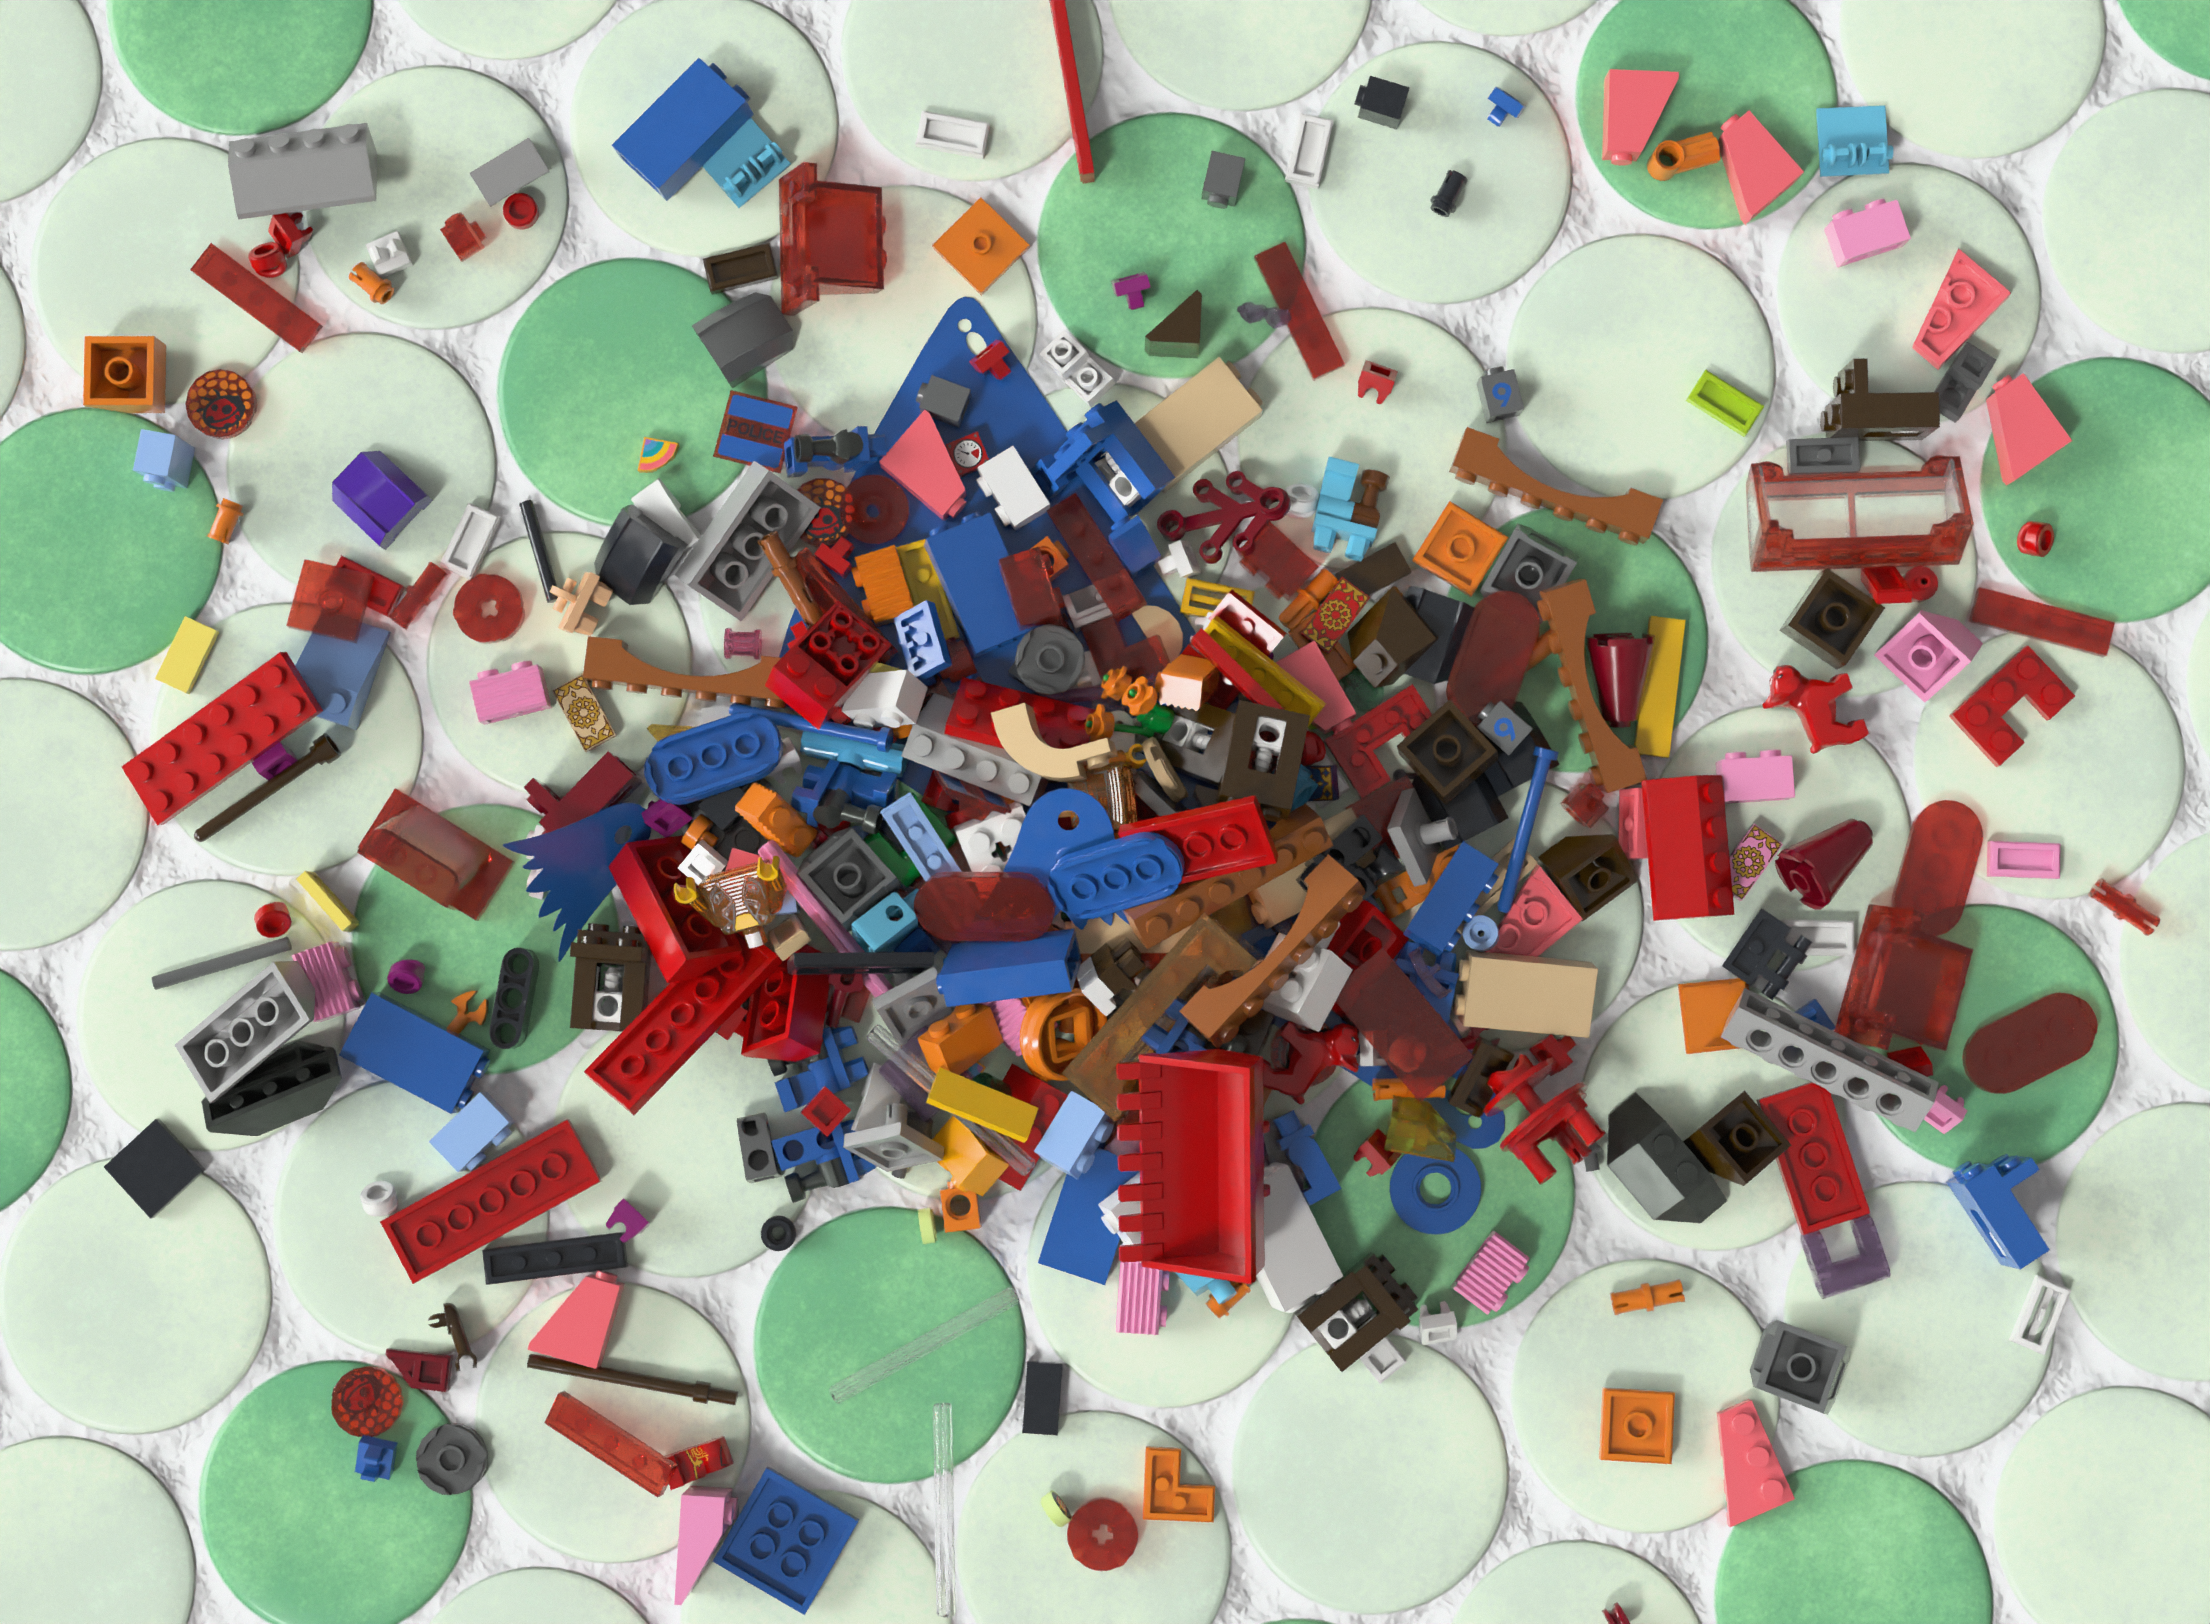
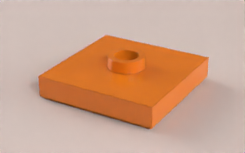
[932,197,1030,296]
[1412,501,1509,597]
[1599,1387,1675,1464]

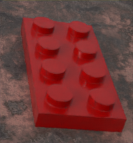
[944,677,1096,749]
[1118,795,1279,884]
[1756,1082,1870,1235]

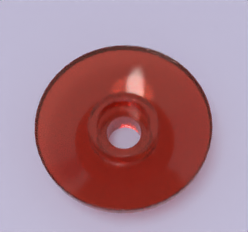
[839,475,909,544]

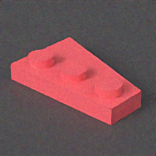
[1912,248,2011,370]
[1484,864,1582,957]
[1717,1399,1795,1527]

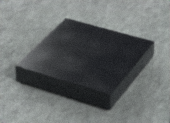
[104,1119,206,1219]

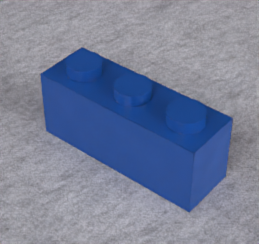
[1403,841,1499,957]

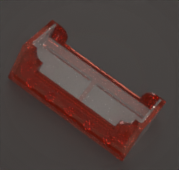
[1746,455,1974,572]

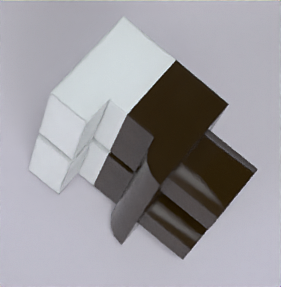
[1077,937,1146,1016]

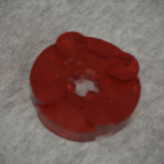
[453,574,525,644]
[1067,1497,1138,1571]

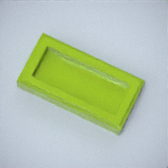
[1685,370,1764,437]

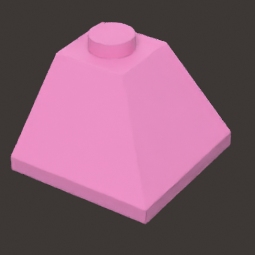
[1874,610,1983,702]

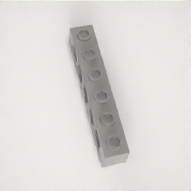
[1721,988,1939,1132]

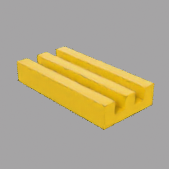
[1180,578,1255,617]

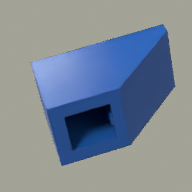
[1109,515,1161,579]

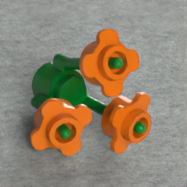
[1085,666,1174,742]

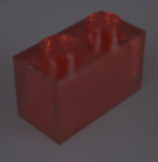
[1238,521,1319,602]
[998,547,1065,631]

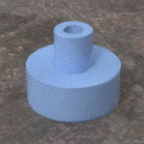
[1463,915,1500,952]

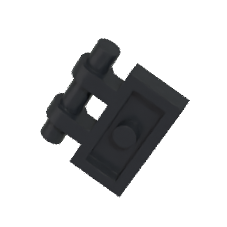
[1722,908,1813,1000]

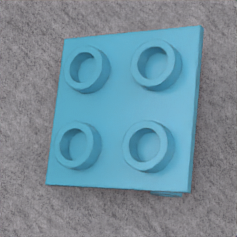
[1816,105,1893,177]
[702,118,791,208]

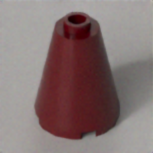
[1585,633,1655,728]
[1775,819,1873,910]

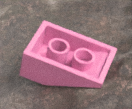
[674,1486,738,1605]

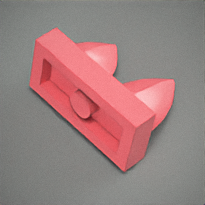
[1618,788,1648,860]

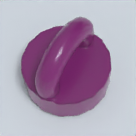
[387,959,425,994]

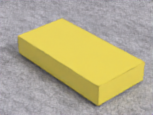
[155,616,219,695]
[296,871,359,932]

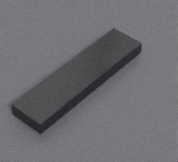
[787,952,935,975]
[482,1232,628,1285]

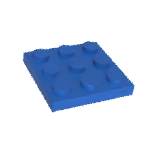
[712,1466,859,1615]

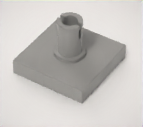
[1387,788,1458,887]
[872,966,956,1045]
[843,1103,944,1172]

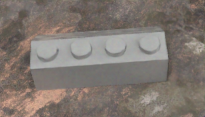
[228,123,377,220]
[675,461,821,621]
[901,693,1049,807]
[174,961,315,1103]

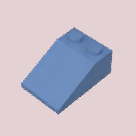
[295,610,391,730]

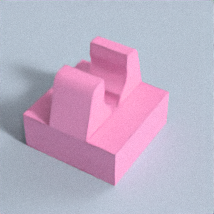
[1924,1085,1968,1134]

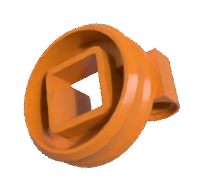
[1020,985,1108,1082]

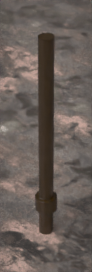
[527,1354,738,1406]

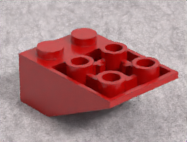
[765,600,892,730]

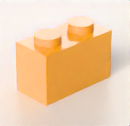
[932,1114,1009,1197]

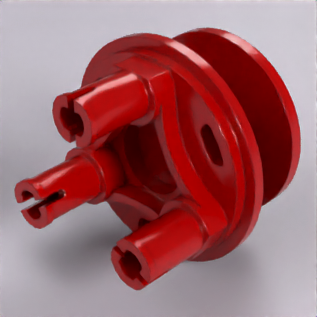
[1483,1054,1606,1185]

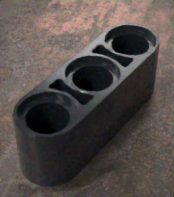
[489,948,539,1049]

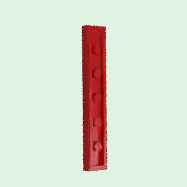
[1049,0,1094,184]

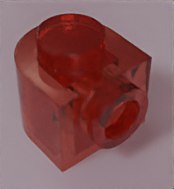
[440,212,487,262]
[939,637,978,684]
[1560,782,1609,828]

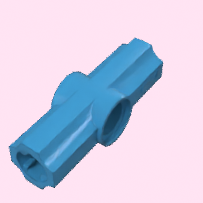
[800,731,908,777]

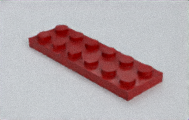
[121,652,323,825]
[584,920,782,1116]
[380,1119,602,1284]

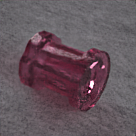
[724,628,762,660]

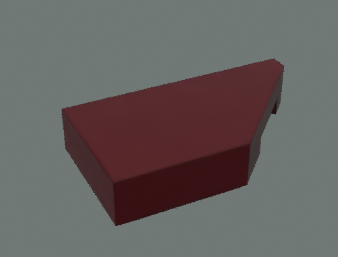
[385,1348,453,1392]

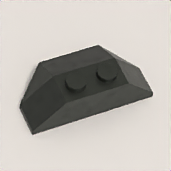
[201,1041,342,1136]
[1607,1092,1727,1223]

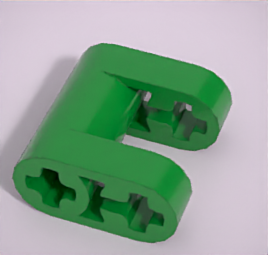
[863,792,958,888]

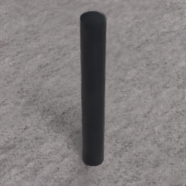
[519,500,558,603]

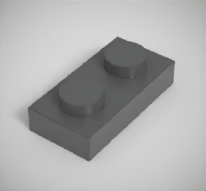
[1786,437,1860,476]

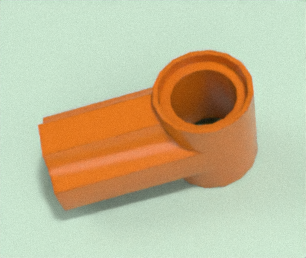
[1647,132,1720,181]

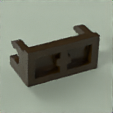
[1447,1036,1515,1118]

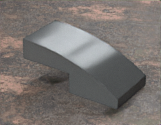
[1934,342,1996,423]

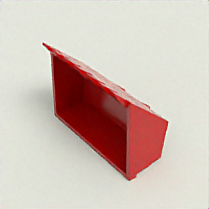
[1116,1049,1270,1284]

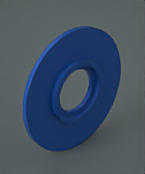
[1389,1143,1481,1235]

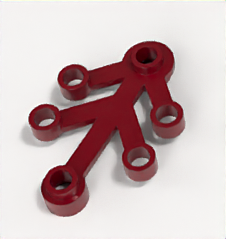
[1157,471,1291,564]

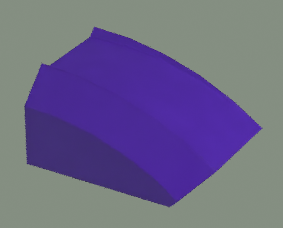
[332,451,433,550]

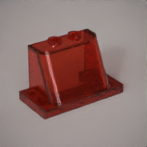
[779,162,887,316]
[357,788,515,921]
[1834,904,1973,1051]

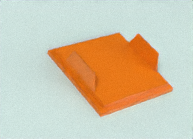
[1678,978,1749,1054]

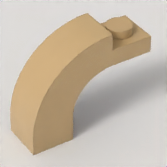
[991,703,1118,782]

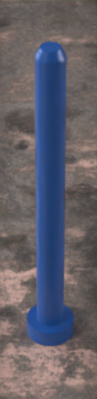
[729,703,893,753]
[1497,746,1559,913]

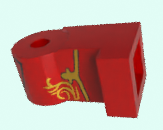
[660,1436,734,1490]

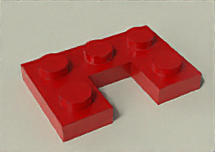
[1181,589,1287,710]
[1949,645,2075,767]
[1324,684,1432,799]

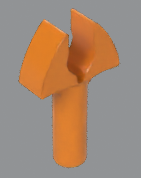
[447,991,489,1034]

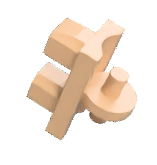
[550,572,613,636]

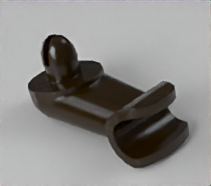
[428,1303,477,1371]

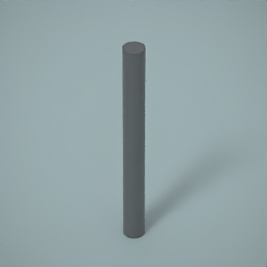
[152,937,292,990]

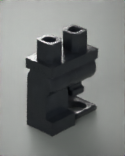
[1296,814,1405,901]

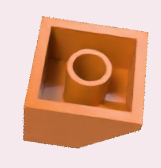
[83,336,166,413]

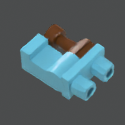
[1311,457,1390,562]

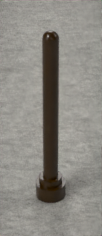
[194,733,341,842]

